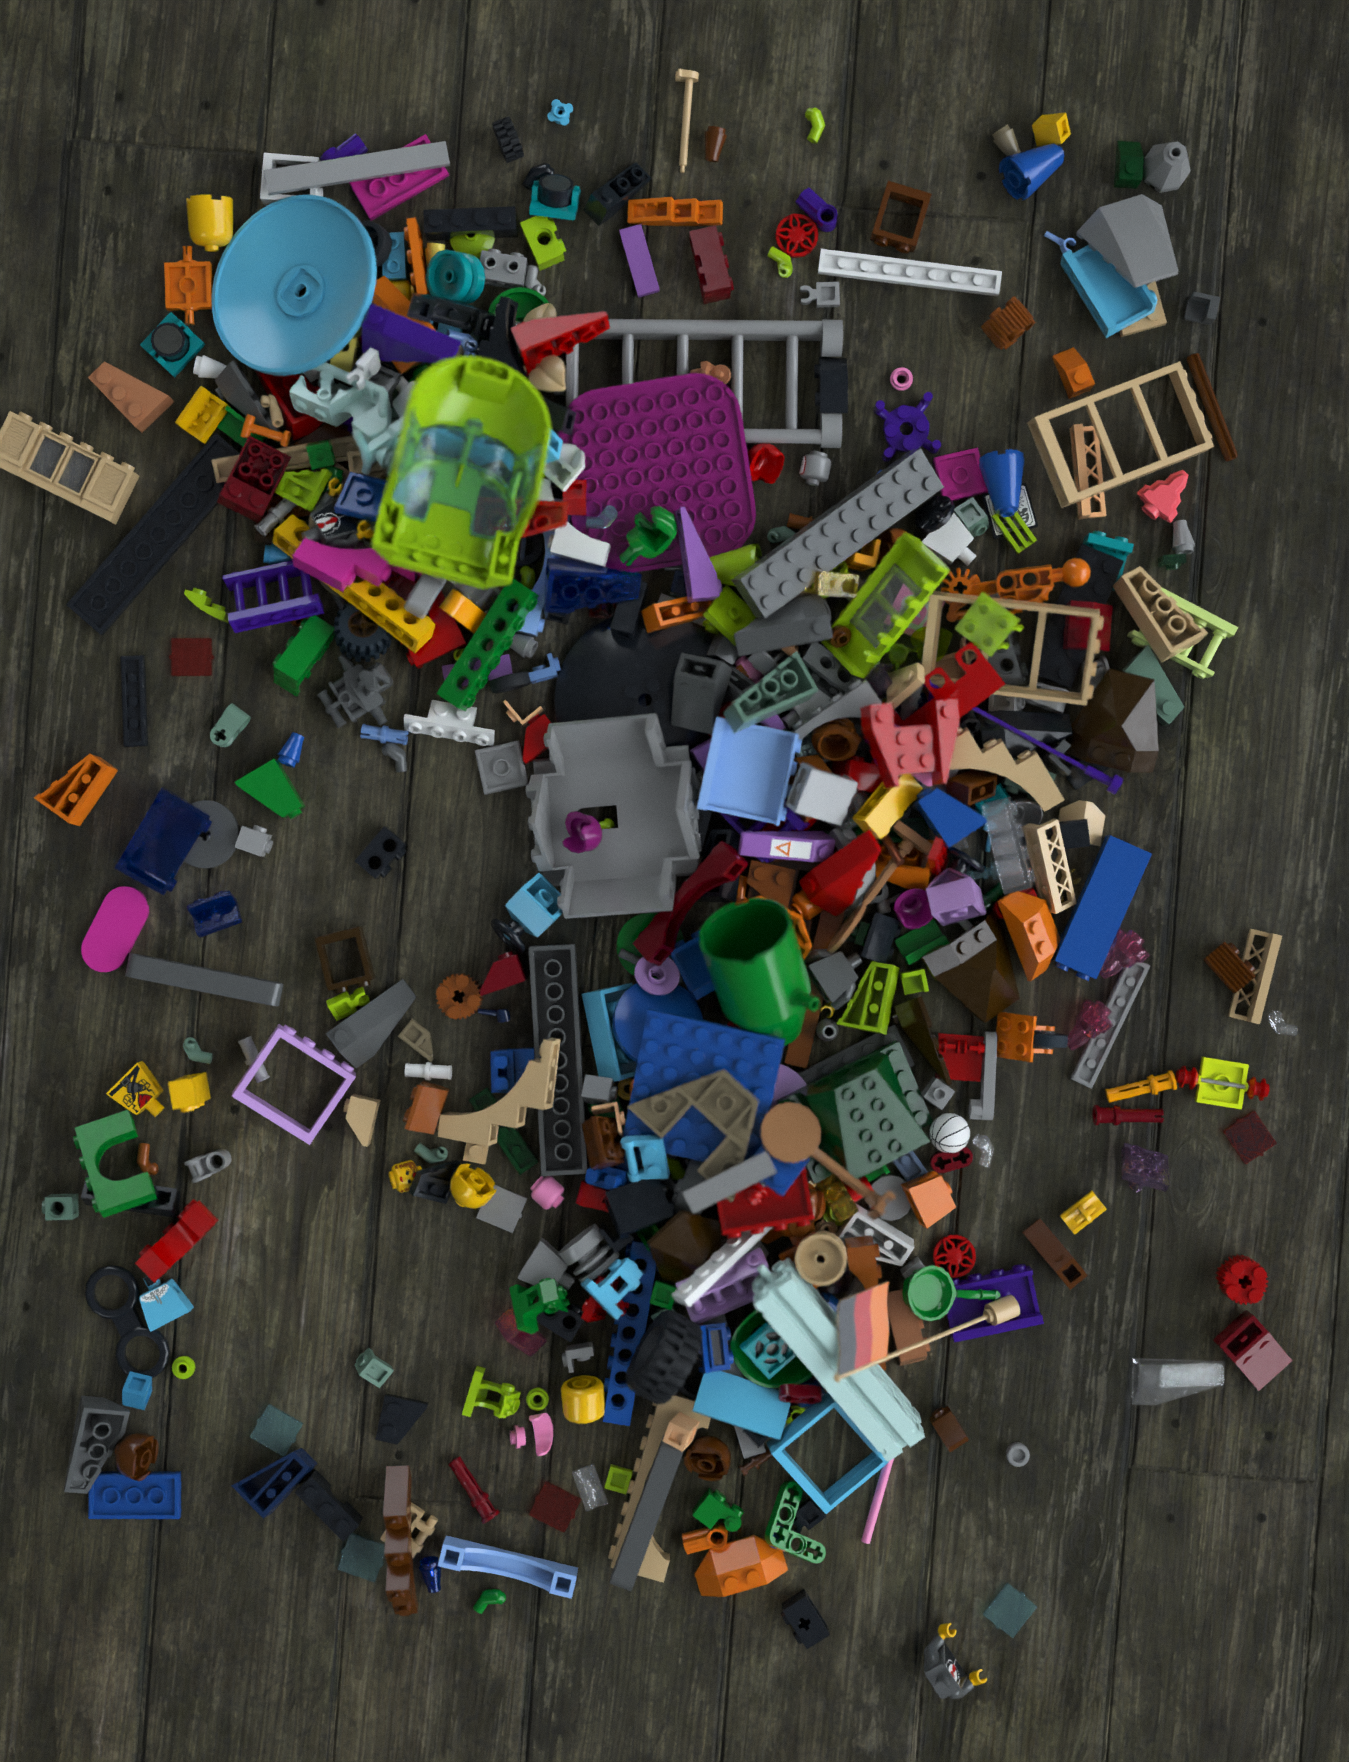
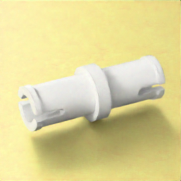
[405,1062,452,1080]

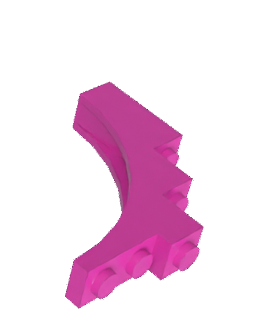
[293,538,424,592]

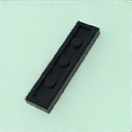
[120,655,148,747]

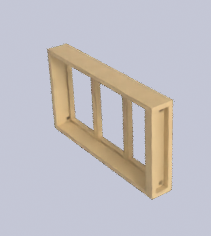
[1027,362,1214,508]
[922,591,1104,705]

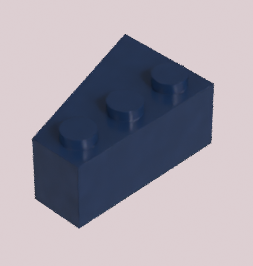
[232,1448,318,1519]

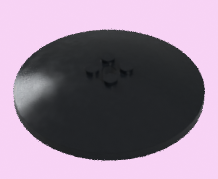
[555,614,725,774]

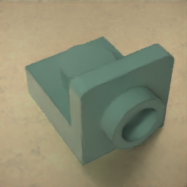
[954,497,990,538]
[355,1348,394,1388]

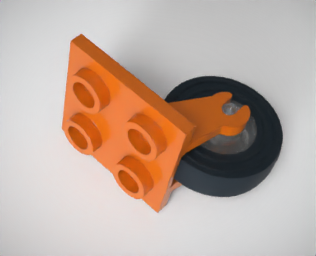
[996,1012,1068,1062]

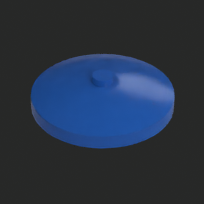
[613,979,703,1063]

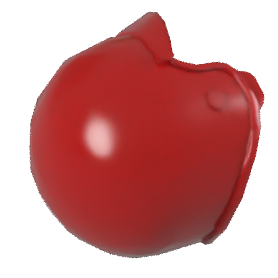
[747,443,785,484]

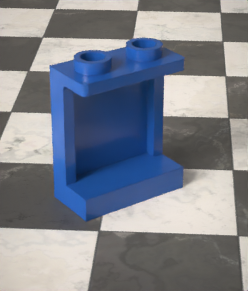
[669,929,715,1000]

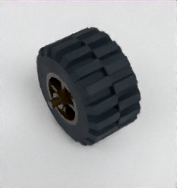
[334,603,392,662]

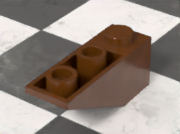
[1022,1218,1088,1290]

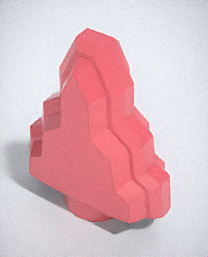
[1137,470,1188,523]

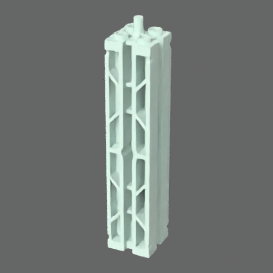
[752,1257,925,1462]

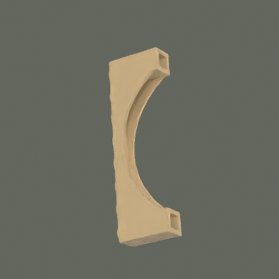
[608,1391,711,1583]

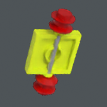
[1176,1057,1269,1110]

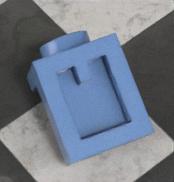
[528,653,561,684]

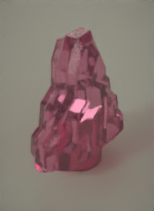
[1099,927,1150,979]
[1067,999,1113,1050]

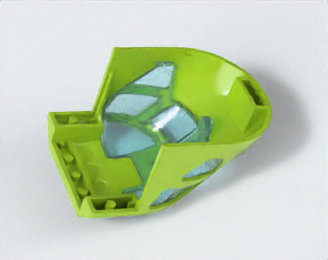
[371,356,551,589]

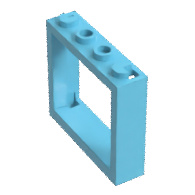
[766,1392,889,1514]

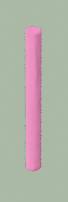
[861,1458,894,1544]

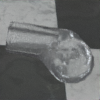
[1268,1010,1298,1036]
[973,1134,994,1168]

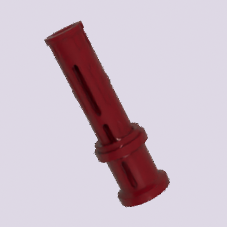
[1092,1105,1164,1126]
[448,1456,500,1524]

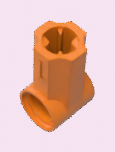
[682,1522,728,1554]

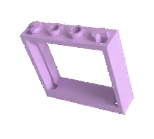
[232,1024,356,1145]

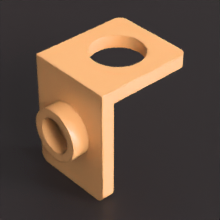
[503,700,543,726]
[591,1102,626,1137]

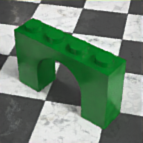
[73,1110,158,1218]

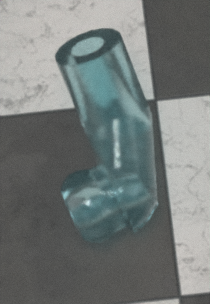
[586,505,617,529]

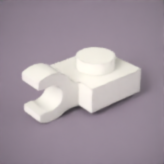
[346,348,381,391]

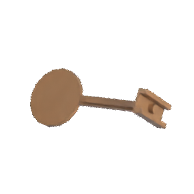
[827,820,932,954]
[760,1102,896,1220]

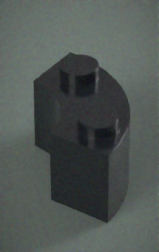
[814,358,848,413]

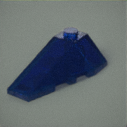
[544,558,642,613]

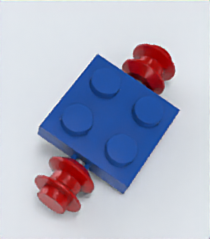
[743,1144,810,1206]

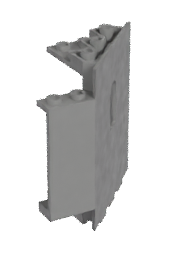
[526,713,702,919]

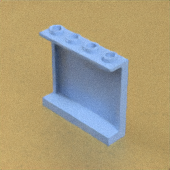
[697,716,802,826]

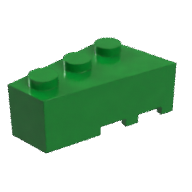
[272,615,335,697]

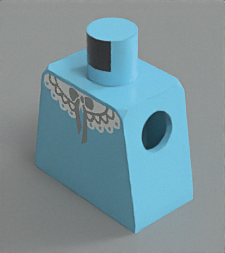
[139,1276,194,1332]

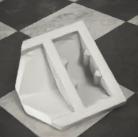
[536,443,585,492]

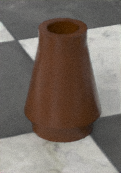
[705,126,727,163]

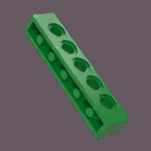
[436,578,539,711]

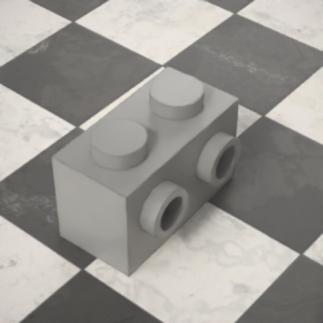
[480,249,528,289]

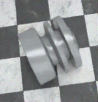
[558,1224,620,1283]

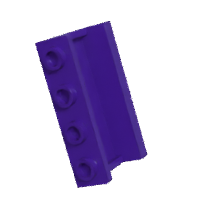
[947,1264,1044,1343]

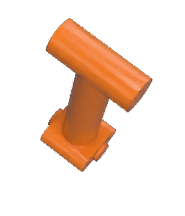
[240,414,291,447]

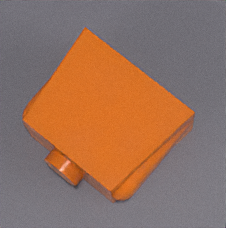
[901,1171,956,1229]

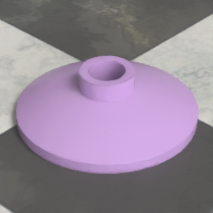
[635,957,680,995]

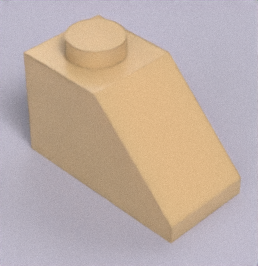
[344,1094,380,1147]

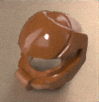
[811,717,861,761]

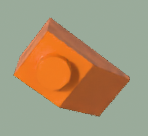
[1052,347,1095,399]

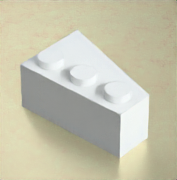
[836,1204,914,1266]

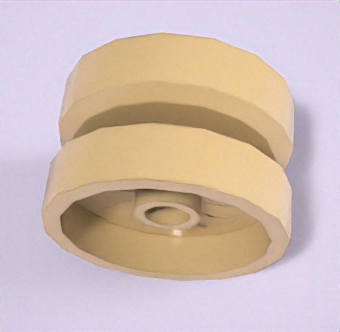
[795,1230,847,1286]

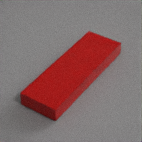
[927,837,949,878]

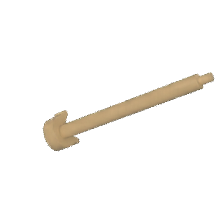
[675,69,699,173]

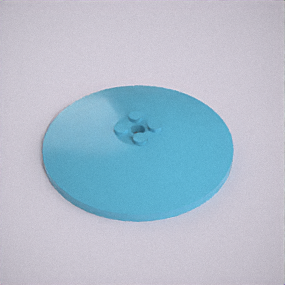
[211,195,377,376]

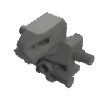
[317,654,393,728]

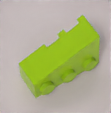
[837,961,900,1035]

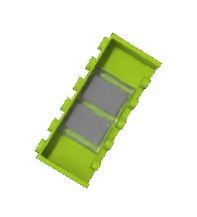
[821,532,950,679]

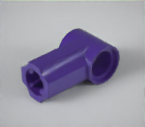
[320,133,368,161]
[795,187,837,232]

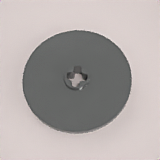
[172,800,239,869]

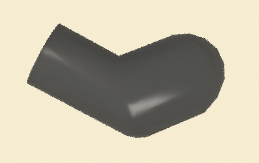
[381,742,407,773]

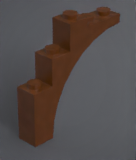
[383,1465,418,1616]

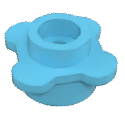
[547,99,573,126]

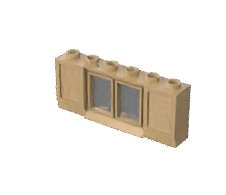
[0,411,139,525]

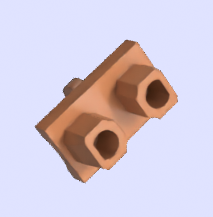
[690,361,731,384]

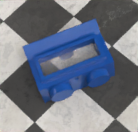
[698,1322,734,1374]

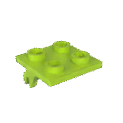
[954,592,1024,657]

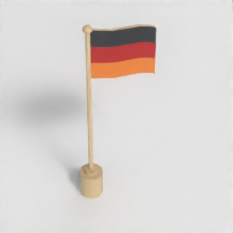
[833,1281,1020,1382]

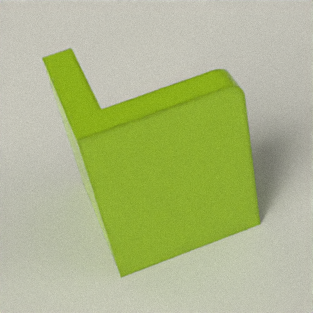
[899,968,929,995]

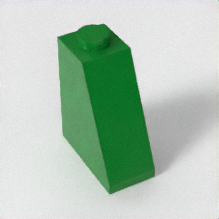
[235,759,306,819]

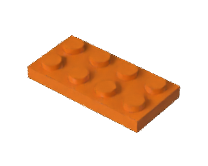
[404,217,430,295]

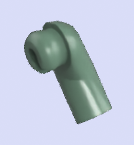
[183,1037,213,1064]

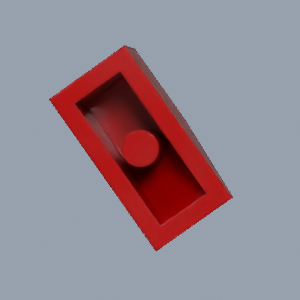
[523,714,551,765]

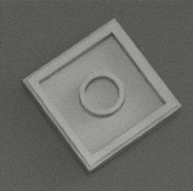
[475,740,529,795]

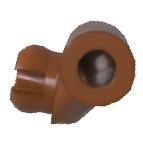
[137,1143,158,1175]

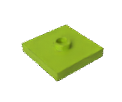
[703,585,756,646]

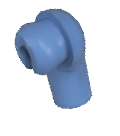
[446,330,478,354]

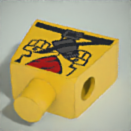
[106,1061,165,1117]

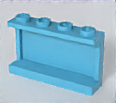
[1060,245,1157,338]

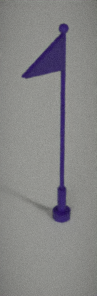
[923,680,1123,795]

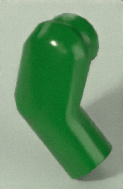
[473,1589,506,1614]

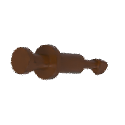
[739,1446,788,1476]

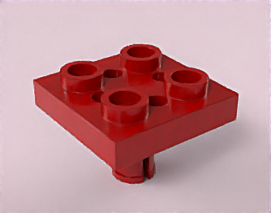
[581,1275,629,1322]

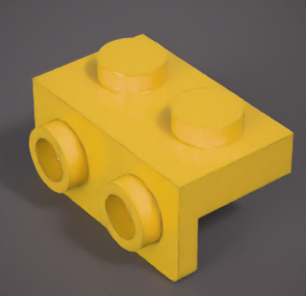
[175,386,231,444]

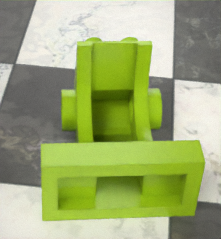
[462,1366,521,1418]

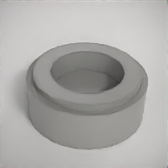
[1006,1442,1030,1467]

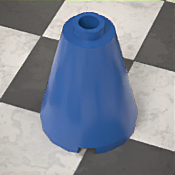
[999,143,1064,201]
[979,449,1025,517]

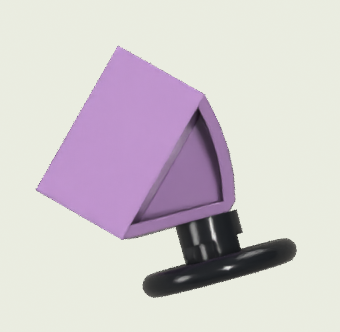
[926,846,986,926]

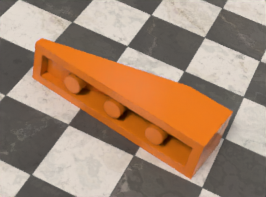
[641,596,713,633]

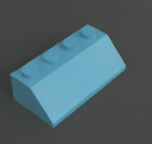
[582,983,637,1082]

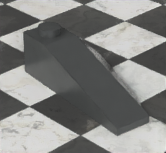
[215,361,283,447]

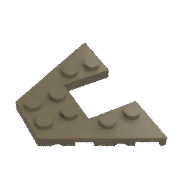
[628,1069,759,1202]

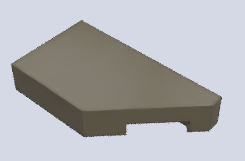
[398,1018,434,1062]

